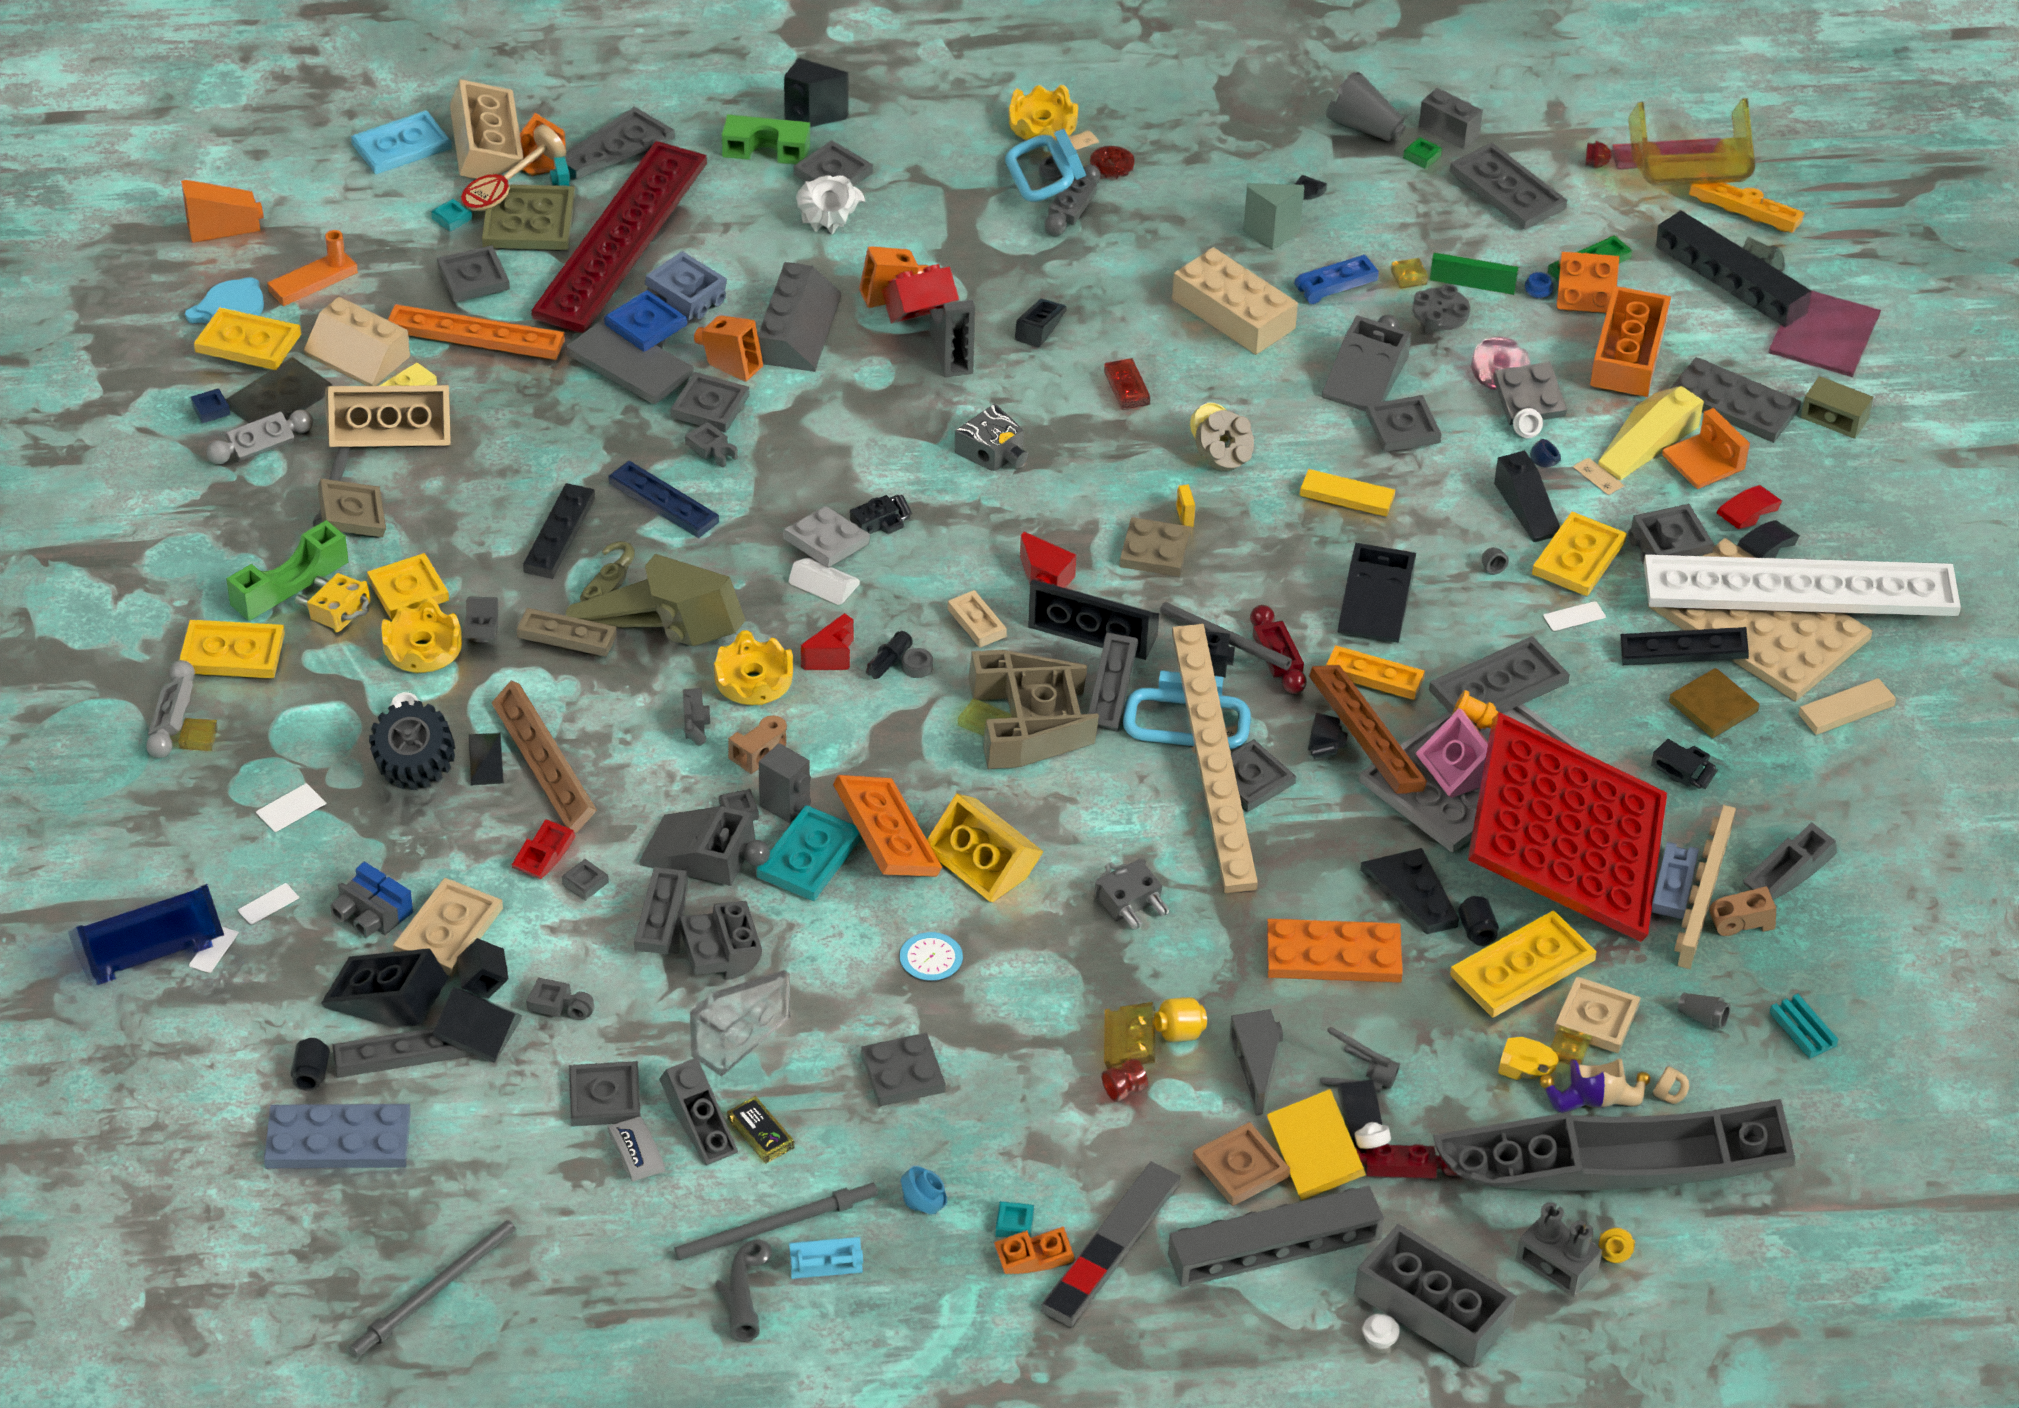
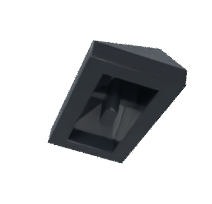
[469,732,504,786]

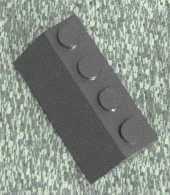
[758,262,841,372]

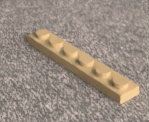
[1674,805,1736,969]

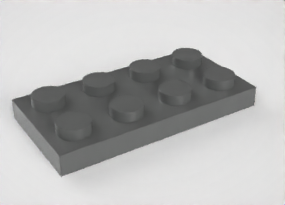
[1449,142,1567,230]
[1670,357,1801,443]
[1429,636,1570,726]

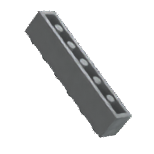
[1168,1186,1384,1288]

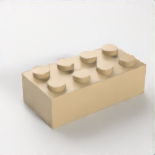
[1172,247,1298,355]

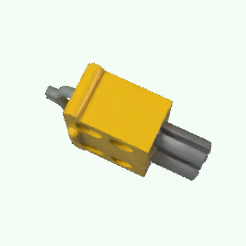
[295,573,371,632]

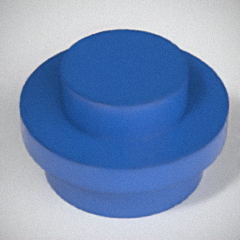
[1525,272,1554,298]

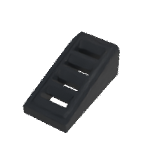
[1015,298,1066,347]

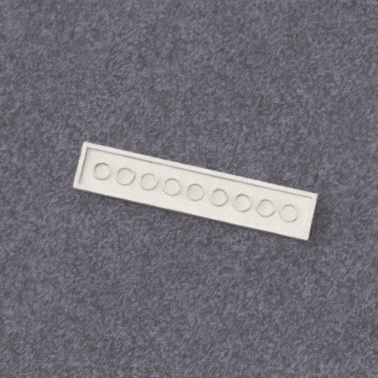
[1644,555,1961,616]

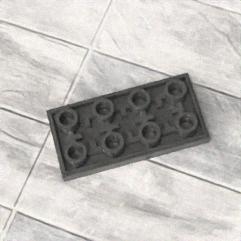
[566,318,694,405]

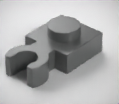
[685,422,738,467]

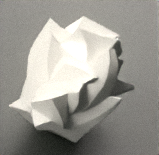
[796,175,865,234]

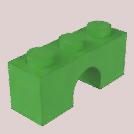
[722,114,810,165]

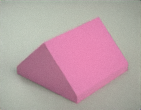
[1415,708,1488,798]

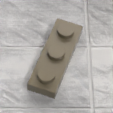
[517,608,617,657]

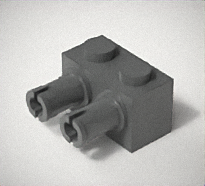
[1516,1202,1602,1297]

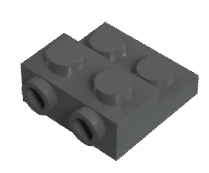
[1628,504,1714,565]

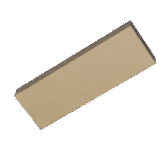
[1798,678,1896,735]

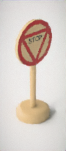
[461,124,566,211]

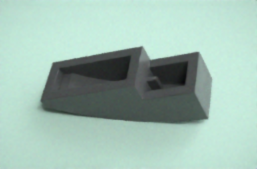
[1743,822,1837,900]

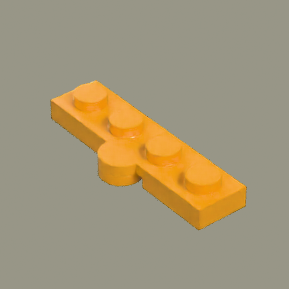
[1689,174,1805,233]

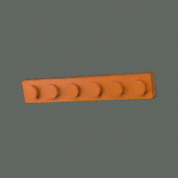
[388,304,565,360]

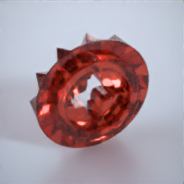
[1090,146,1135,179]

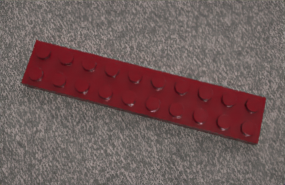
[531,141,707,333]

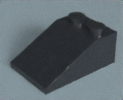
[321,948,449,1027]

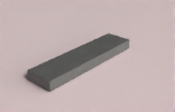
[332,1028,474,1078]

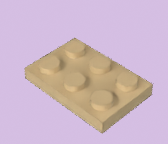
[393,877,503,976]

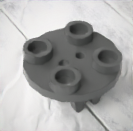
[1412,284,1471,334]

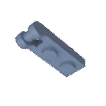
[1651,842,1699,919]

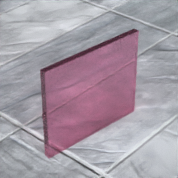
[1768,291,1881,377]

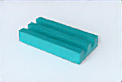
[1769,994,1839,1059]

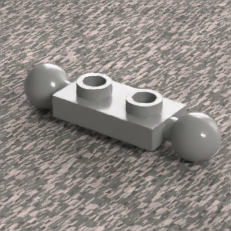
[206,409,313,464]
[146,660,195,758]

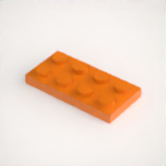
[833,775,942,877]
[1267,918,1403,983]

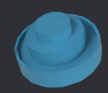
[901,1166,948,1215]

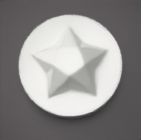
[1355,1122,1391,1149]

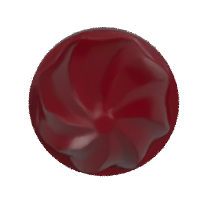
[1586,141,1612,169]

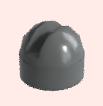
[1481,547,1509,574]

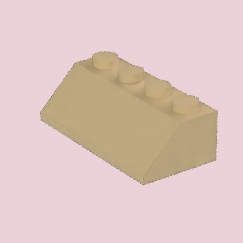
[450,79,523,179]
[325,385,450,447]

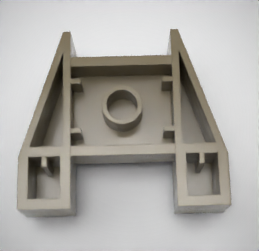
[968,650,1099,769]

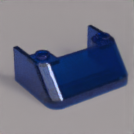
[68,884,224,986]

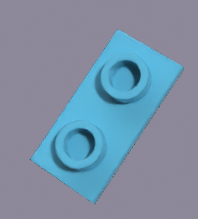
[789,1237,863,1279]

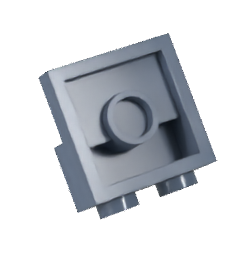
[645,251,727,321]

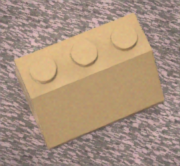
[304,296,410,386]

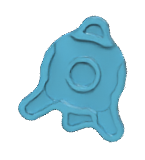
[185,277,264,324]

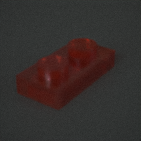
[1104,358,1151,410]

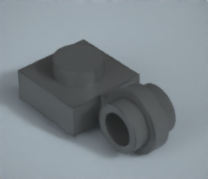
[526,977,595,1020]

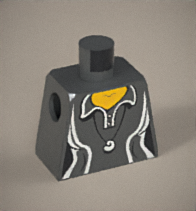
[955,403,1028,471]

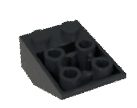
[1337,542,1416,643]

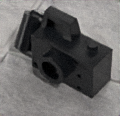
[850,495,913,534]
[1308,712,1348,759]
[1651,739,1718,789]

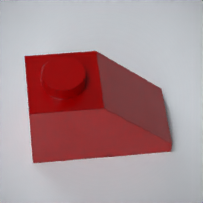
[1020,532,1077,588]

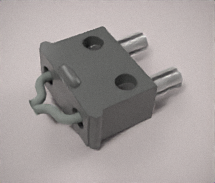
[1093,858,1170,930]

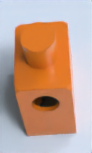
[859,246,928,308]
[694,315,764,382]

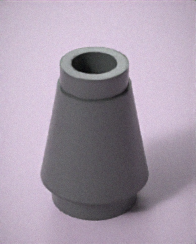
[1677,992,1731,1030]

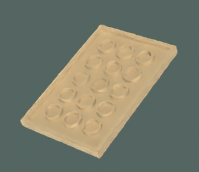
[1648,538,1873,702]

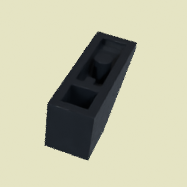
[1494,450,1560,542]

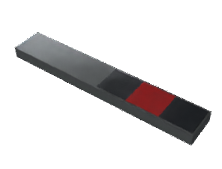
[1041,1161,1181,1327]

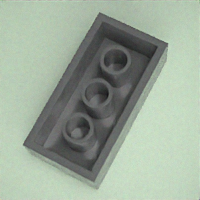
[1354,1224,1517,1368]

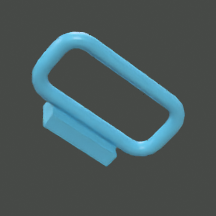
[1005,128,1086,202]
[1123,670,1251,749]

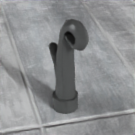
[715,1239,772,1342]

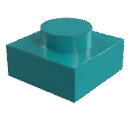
[550,156,570,186]

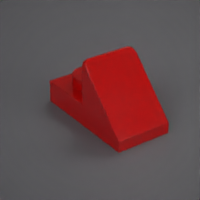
[801,613,854,670]

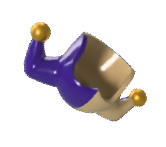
[1539,1058,1651,1113]

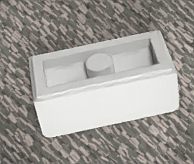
[789,557,860,605]

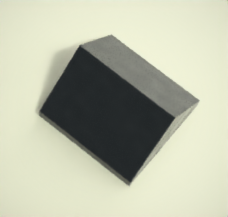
[432,987,522,1063]

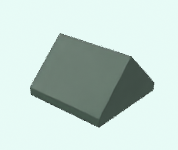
[1243,183,1304,250]

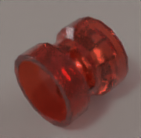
[1101,1058,1148,1102]

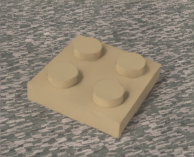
[1554,976,1641,1054]

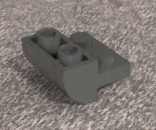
[679,901,762,980]

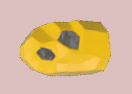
[1498,1037,1559,1080]

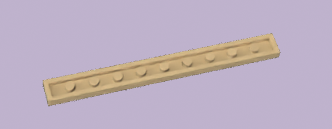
[1172,624,1258,893]

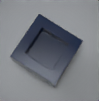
[191,388,230,424]

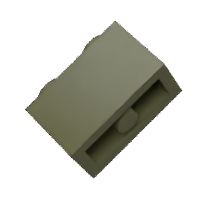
[1800,376,1874,439]

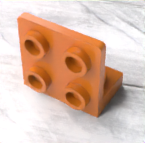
[1557,251,1620,313]
[1662,408,1750,489]

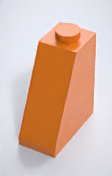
[181,180,264,243]

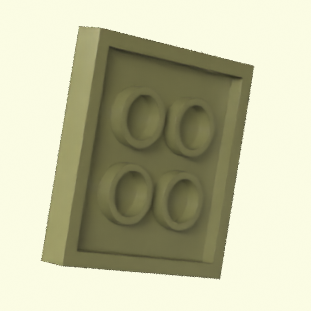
[482,184,575,250]

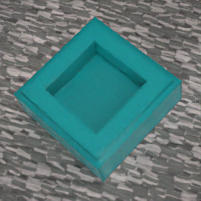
[431,199,472,232]
[995,1201,1034,1238]

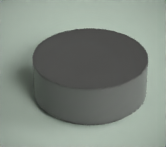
[902,648,933,678]

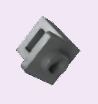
[463,597,498,642]

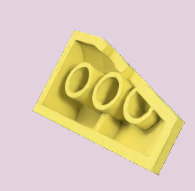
[1598,386,1704,480]

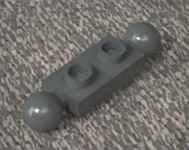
[1044,164,1101,236]

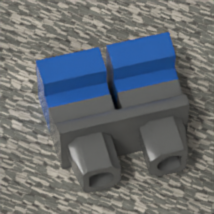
[330,861,413,938]

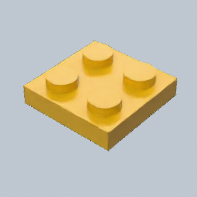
[367,553,449,620]

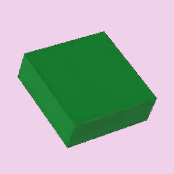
[1403,137,1442,169]

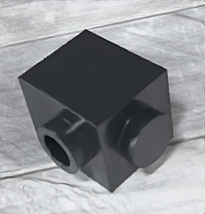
[1205,631,1235,678]
[457,938,509,999]

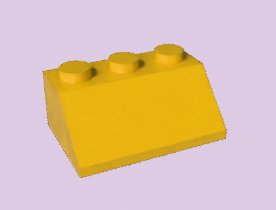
[927,793,1044,902]

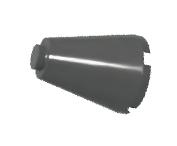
[1326,71,1406,142]

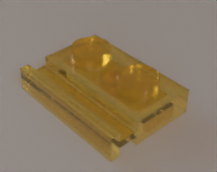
[1104,1002,1156,1070]

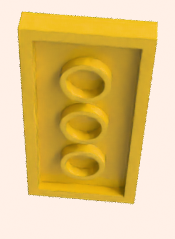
[1450,910,1597,1018]

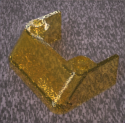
[1628,98,1755,186]

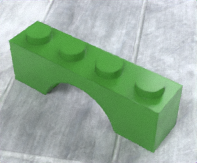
[226,520,349,621]

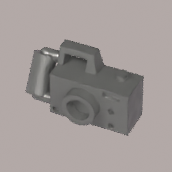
[683,688,710,746]

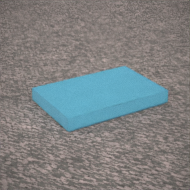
[351,110,452,175]

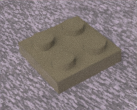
[317,478,386,537]
[1120,517,1191,577]

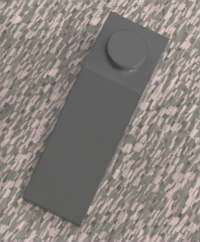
[1229,1009,1283,1115]

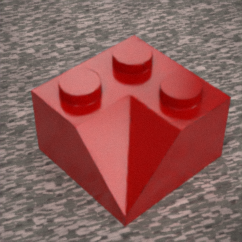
[882,264,959,324]

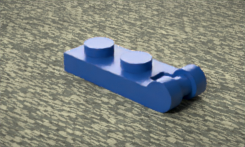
[1294,255,1379,304]

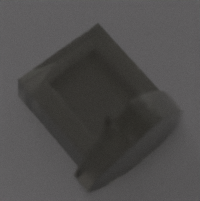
[1743,237,1785,272]

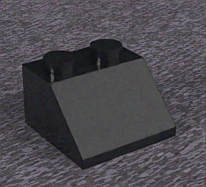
[784,58,849,127]

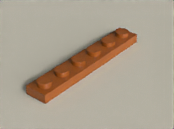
[1309,664,1427,794]

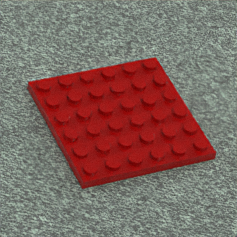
[1468,712,1667,942]

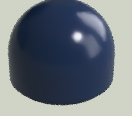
[1530,439,1561,468]

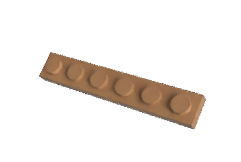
[491,680,597,833]

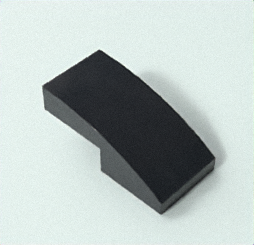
[1737,520,1800,558]
[1338,1080,1382,1153]

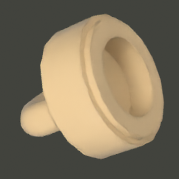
[1652,1066,1689,1104]

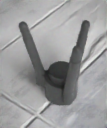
[1320,1027,1400,1093]

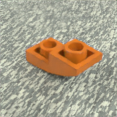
[994,1226,1075,1274]

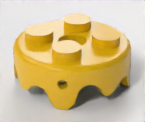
[1009,85,1078,141]
[382,598,462,673]
[714,630,793,705]

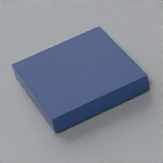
[604,290,687,352]

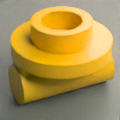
[1598,1227,1635,1263]

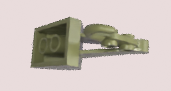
[566,541,746,646]

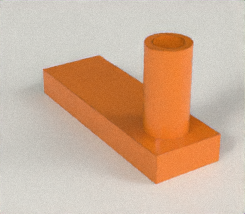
[267,230,358,307]

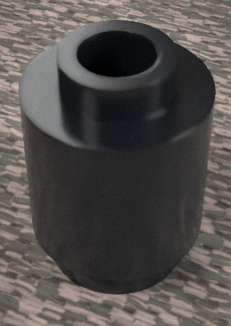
[1458,896,1499,946]
[290,1038,330,1091]

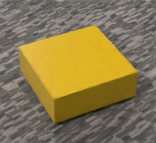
[1176,484,1195,527]

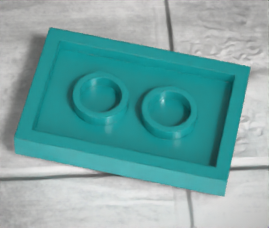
[757,805,862,901]

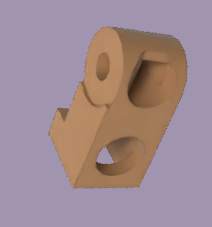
[728,715,787,774]
[1709,886,1776,936]

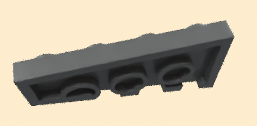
[565,106,675,179]

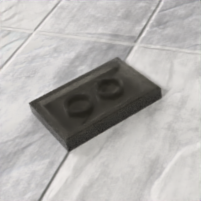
[225,357,332,423]

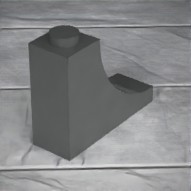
[930,299,975,378]

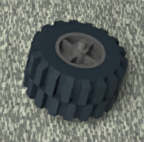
[369,701,456,790]

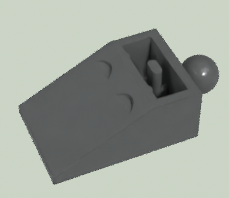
[1322,315,1411,412]
[639,806,770,886]

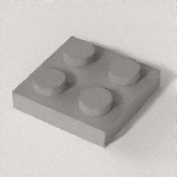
[783,506,870,568]

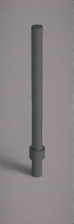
[674,1182,878,1261]
[348,1220,516,1358]

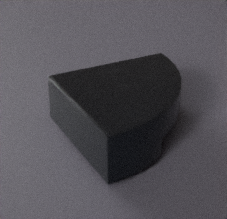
[1294,175,1327,200]

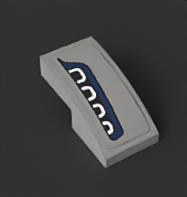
[608,1116,665,1182]

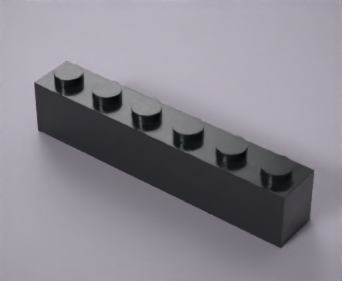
[1656,210,1812,328]

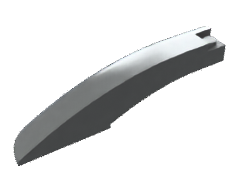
[1433,1099,1795,1191]

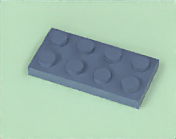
[264,1104,411,1169]

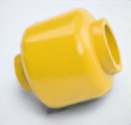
[1154,997,1207,1042]

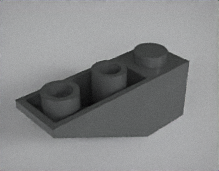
[659,1057,738,1165]

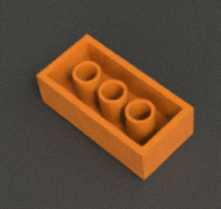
[1590,285,1671,397]

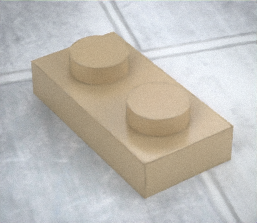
[948,590,1007,648]

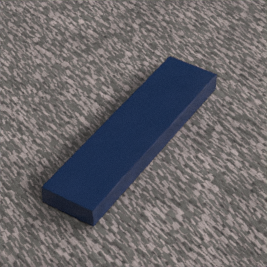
[608,461,719,538]

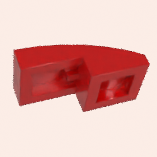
[1716,485,1782,529]
[511,819,576,879]

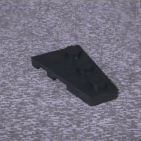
[1360,848,1459,935]

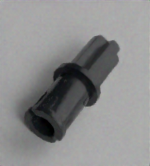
[866,630,913,679]

